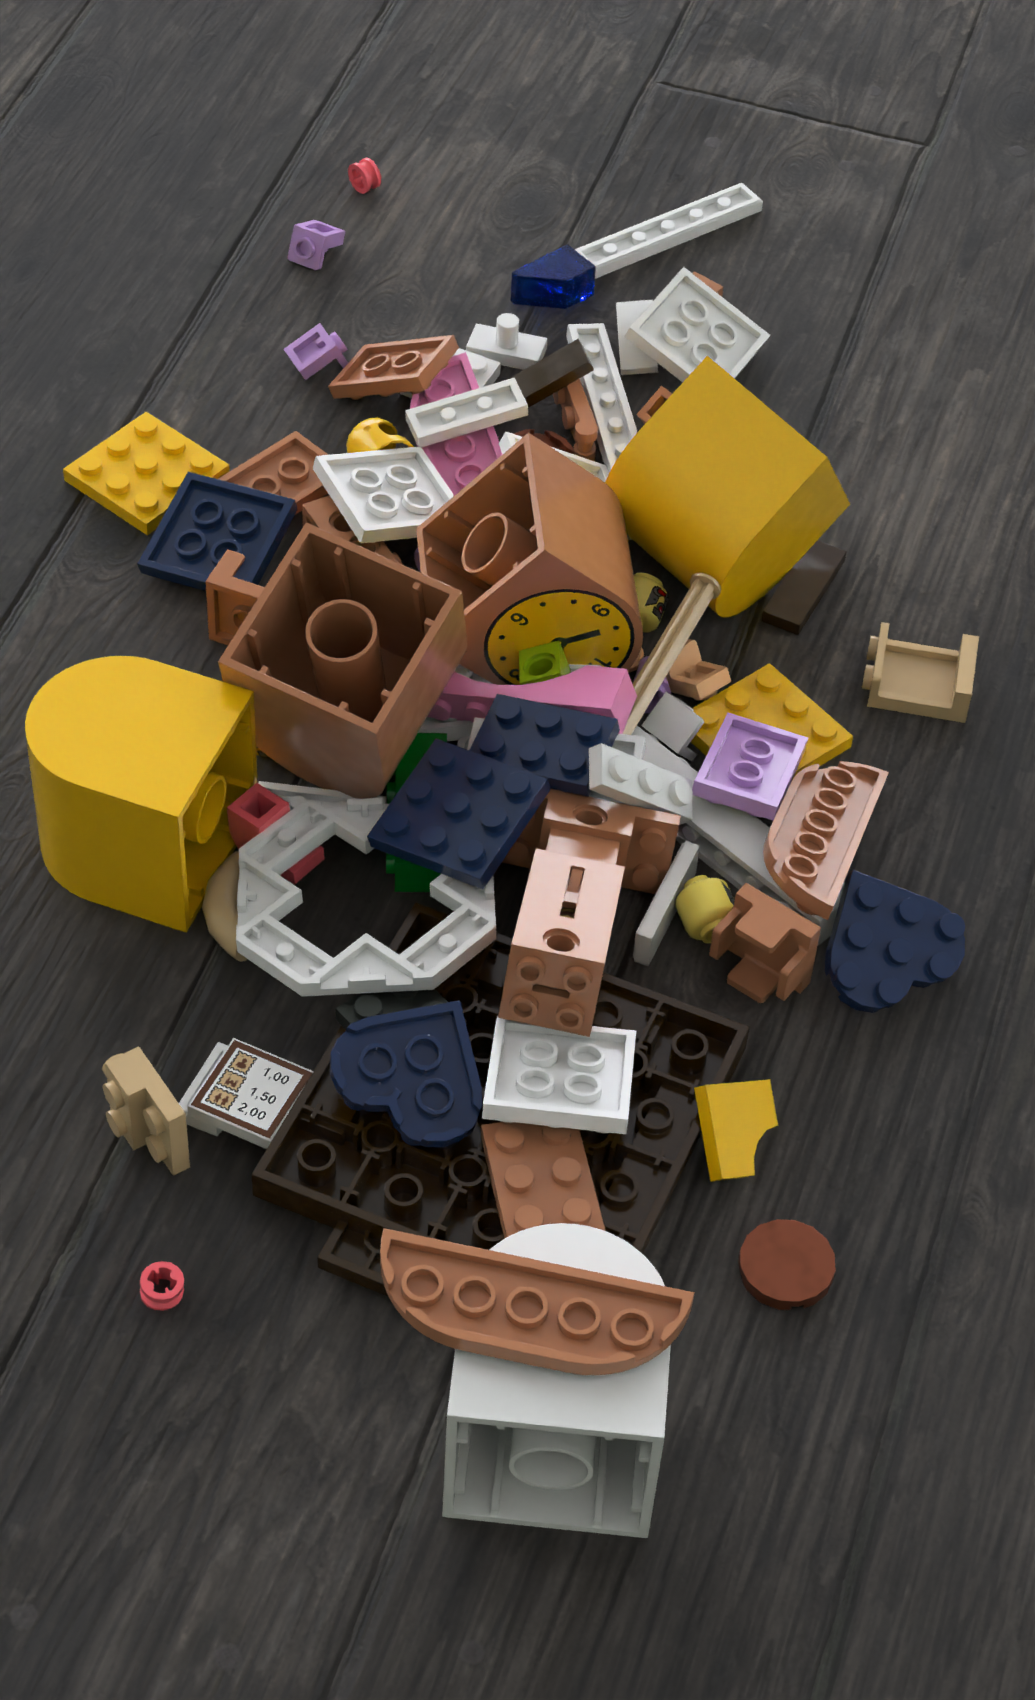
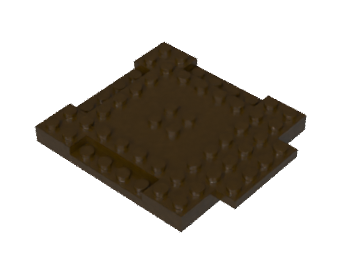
[252,903,750,1297]

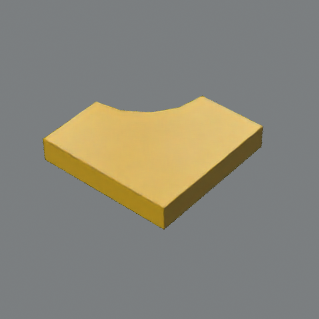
[694,1079,778,1182]

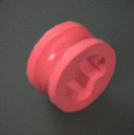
[348,157,381,194]
[140,1261,184,1311]

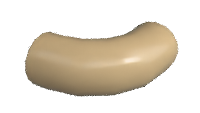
[202,851,247,962]

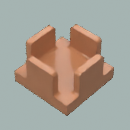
[709,883,821,1003]

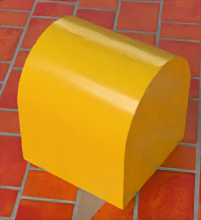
[605,356,850,617]
[25,656,258,933]

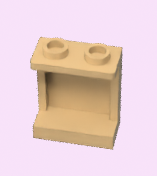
[862,622,979,723]

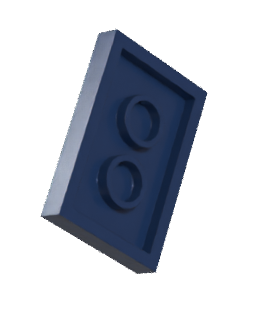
[469,694,620,797]

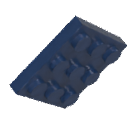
[137,472,298,591]
[367,739,551,890]

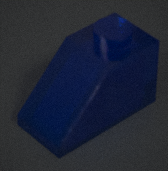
[510,244,596,309]

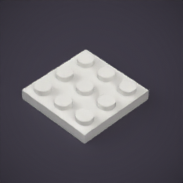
[624,267,770,382]
[313,446,454,544]
[482,1016,636,1134]

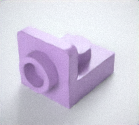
[287,220,345,270]
[284,323,348,380]

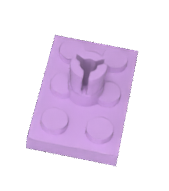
[692,712,808,821]

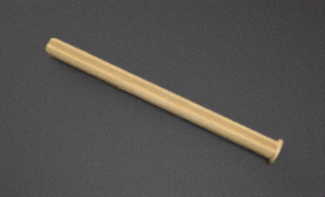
[623,573,721,735]

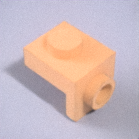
[666,639,731,701]

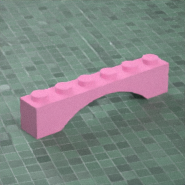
[428,665,637,734]

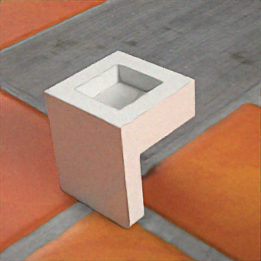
[641,692,704,761]

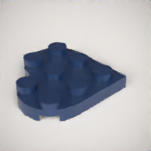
[825,870,965,1013]
[330,1000,482,1147]

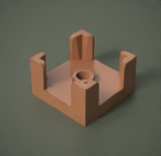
[206,549,265,645]

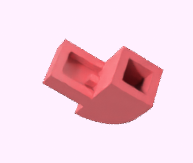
[227,783,324,885]

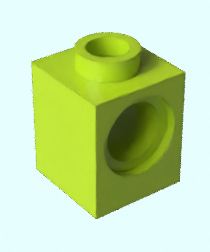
[519,640,571,685]

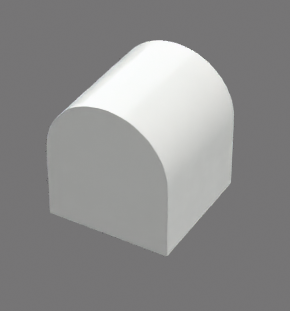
[442,1223,671,1538]

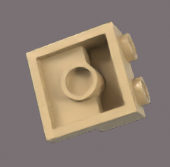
[102,1046,190,1176]

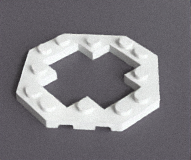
[236,798,497,997]

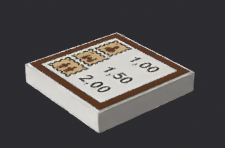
[187,1038,314,1149]

